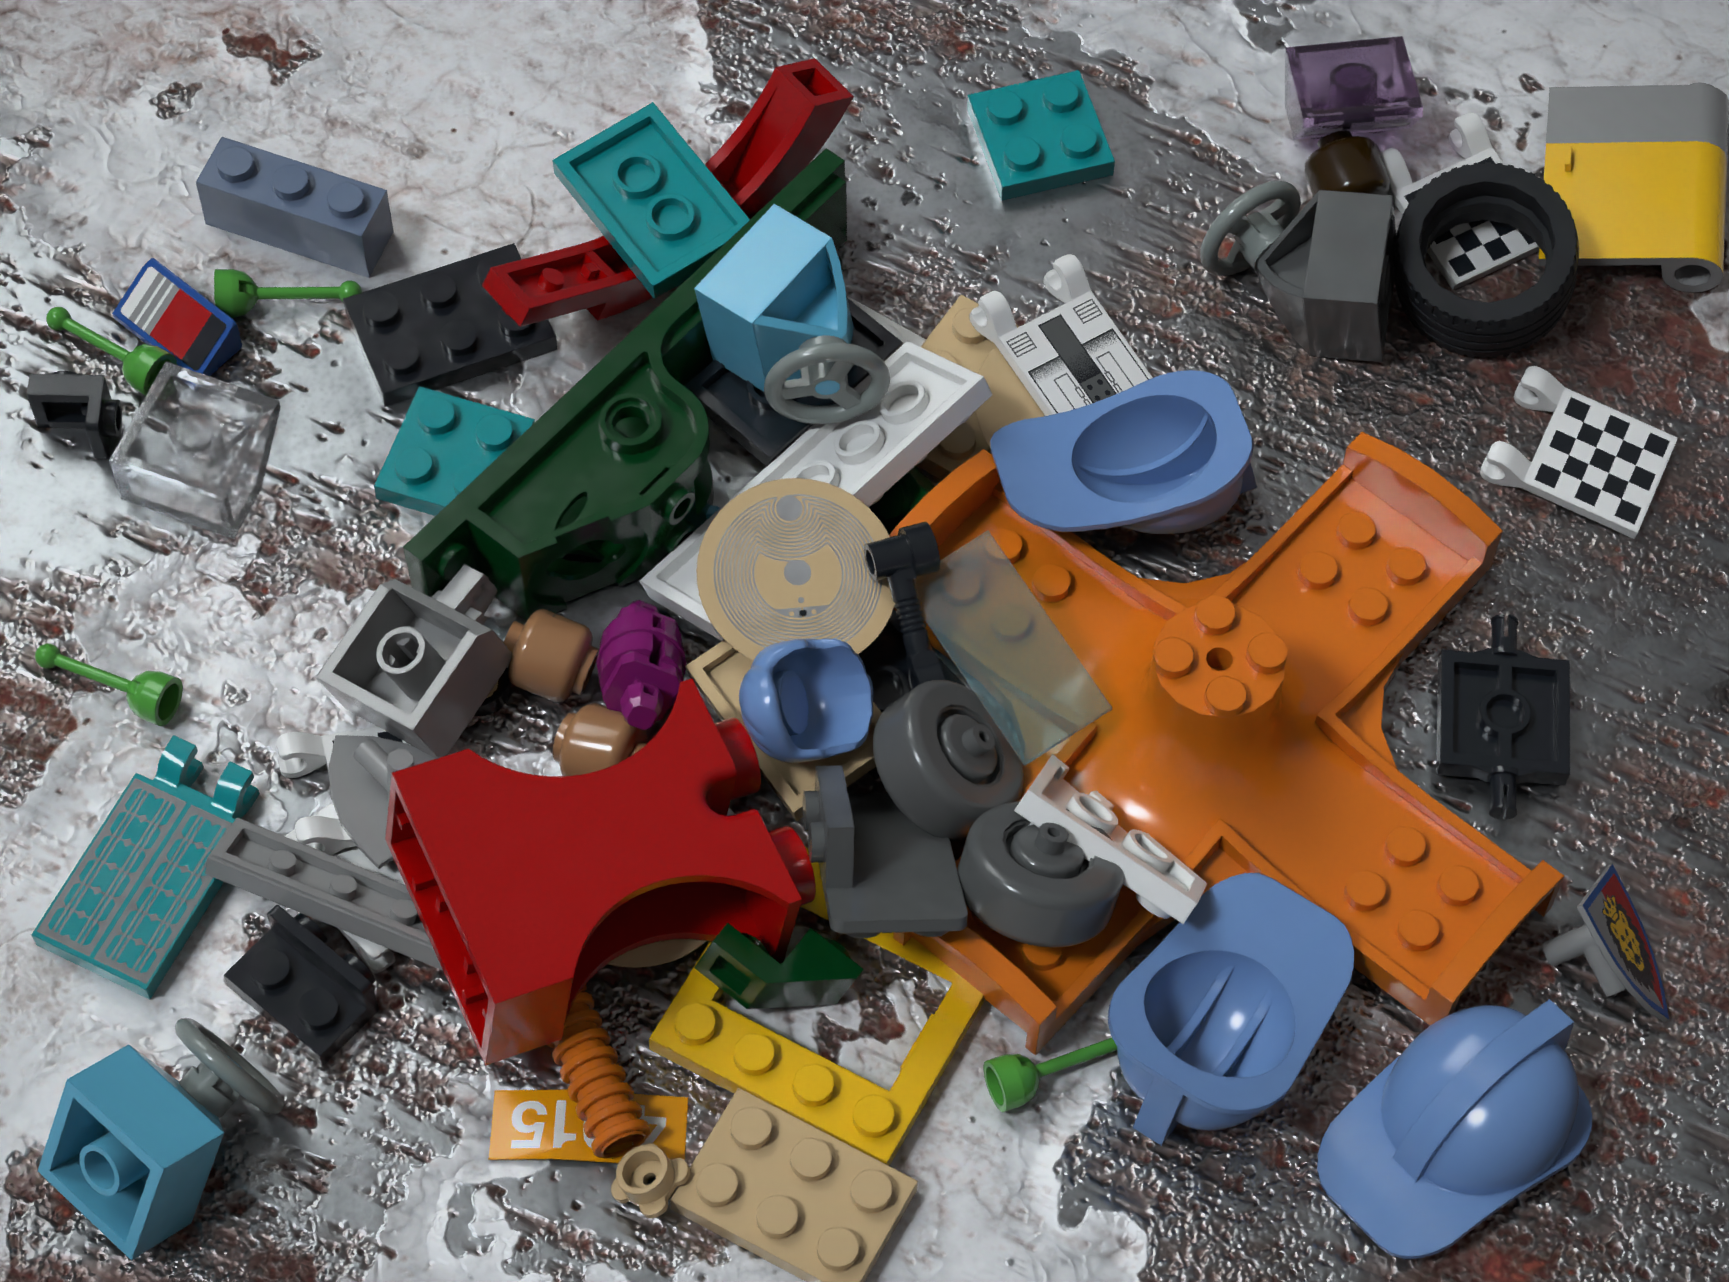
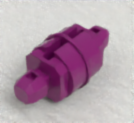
[596,600,687,730]

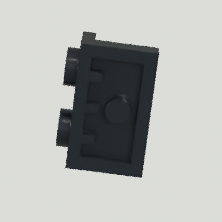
[224,905,379,1067]

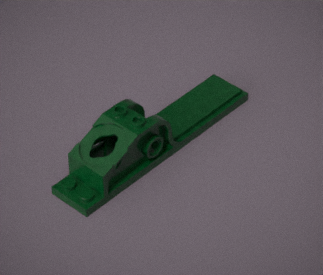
[403,148,847,621]

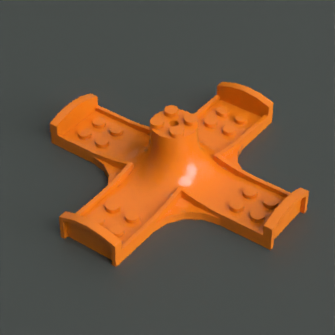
[889,432,1564,1056]

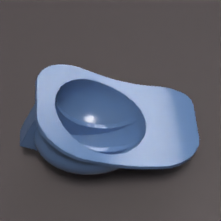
[990,370,1257,535]
[1108,873,1354,1146]
[1317,999,1592,1259]

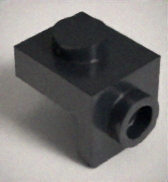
[27,371,122,459]

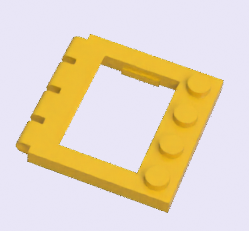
[649,846,985,1166]

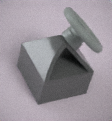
[1200,181,1396,362]

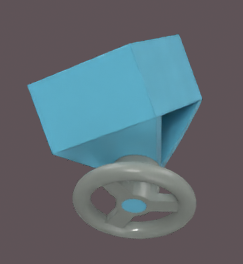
[694,204,890,424]
[38,1017,284,1261]

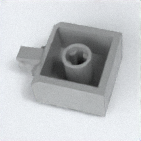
[315,564,512,759]

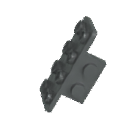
[803,765,968,938]

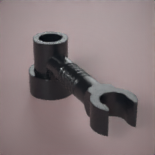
[864,522,945,690]

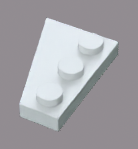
[1014,754,1207,924]

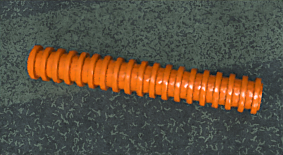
[547,984,650,1158]

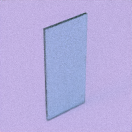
[914,530,1112,766]

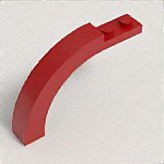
[482,58,854,327]

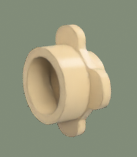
[611,1143,690,1218]

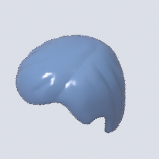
[739,639,874,763]

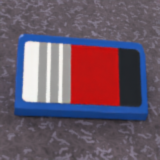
[112,258,243,385]

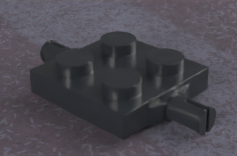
[1436,614,1570,820]

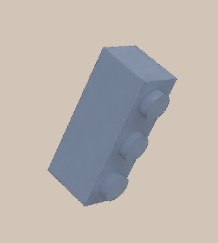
[196,137,394,278]

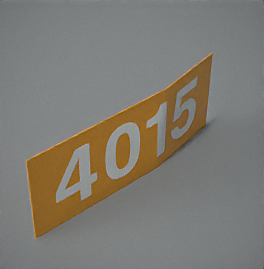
[488,1089,688,1163]

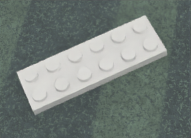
[639,341,993,641]

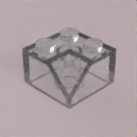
[109,362,281,539]

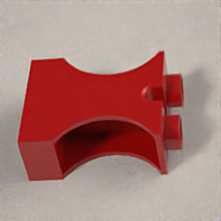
[385,678,816,1066]

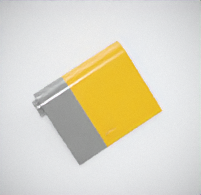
[1539,82,1729,293]

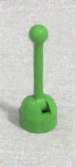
[214,269,362,318]
[46,307,177,398]
[35,643,183,726]
[983,1038,1117,1112]

